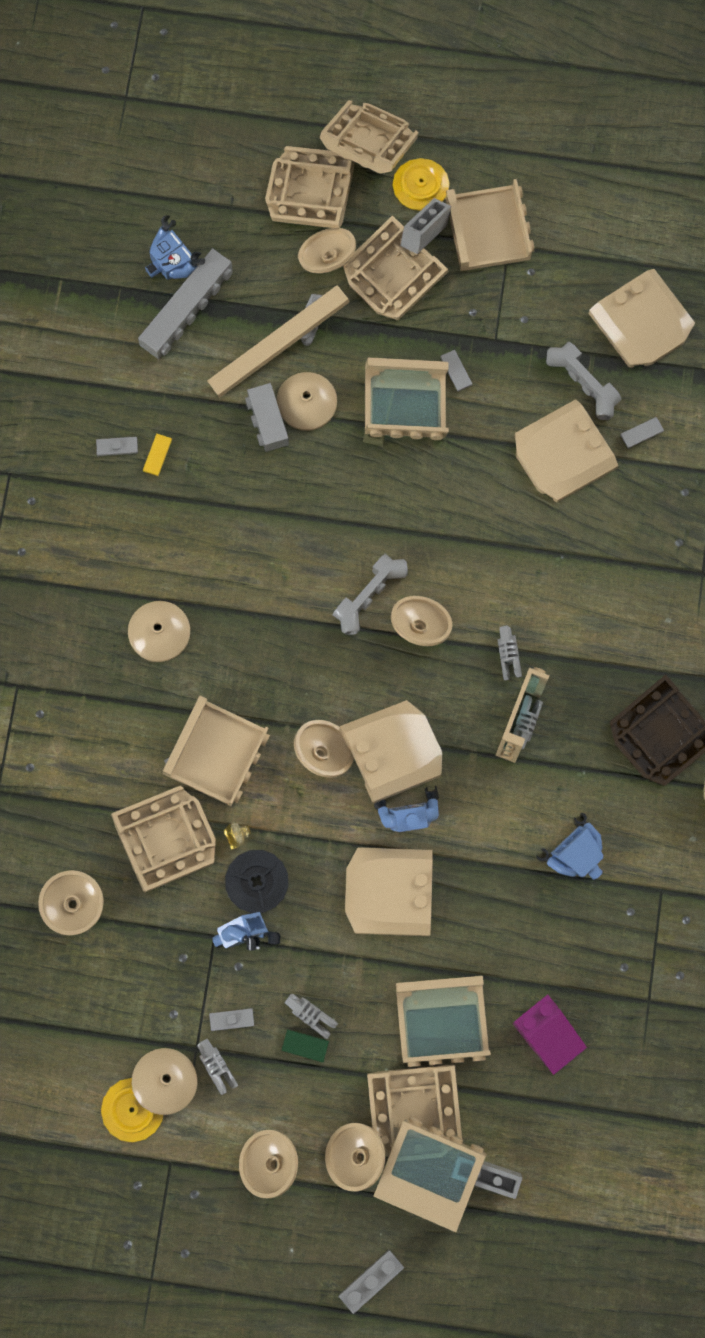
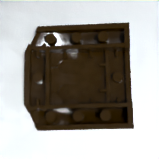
[609,674,705,786]

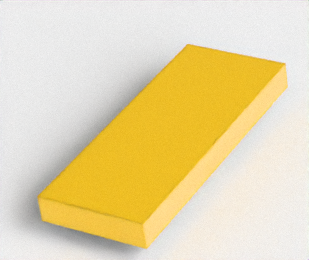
[143,434,172,476]

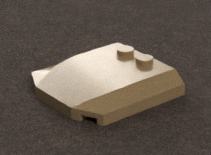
[320,100,419,174]
[265,146,354,229]
[343,216,448,320]
[589,269,695,368]
[515,399,618,502]
[339,700,442,804]
[111,785,216,893]
[345,848,432,936]
[367,1065,462,1161]

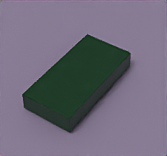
[281,1029,329,1063]

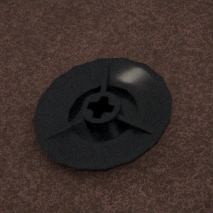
[225,850,289,913]

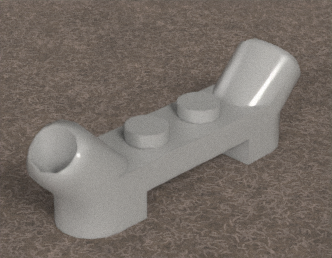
[546,342,621,420]
[333,554,408,635]

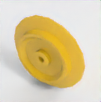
[393,158,450,211]
[101,1078,163,1142]

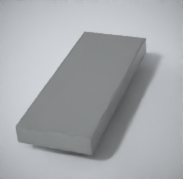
[440,350,472,392]
[620,417,664,449]
[96,437,138,456]
[209,1009,254,1031]

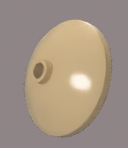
[298,228,356,273]
[276,372,337,431]
[391,596,452,646]
[128,601,190,662]
[294,720,354,778]
[38,870,104,936]
[132,1048,197,1115]
[325,1123,385,1191]
[239,1130,298,1198]

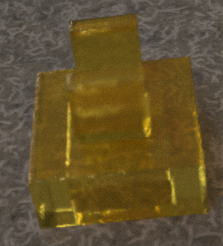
[224,822,251,849]

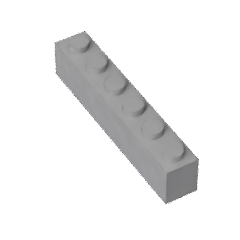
[138,248,233,359]

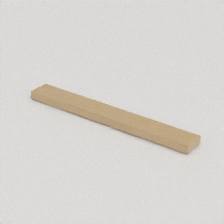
[207,285,350,398]

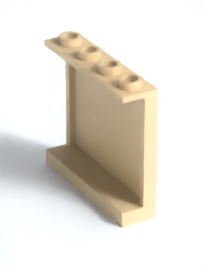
[445,179,534,271]
[163,696,270,806]

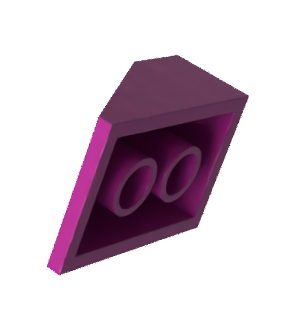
[512,994,587,1075]

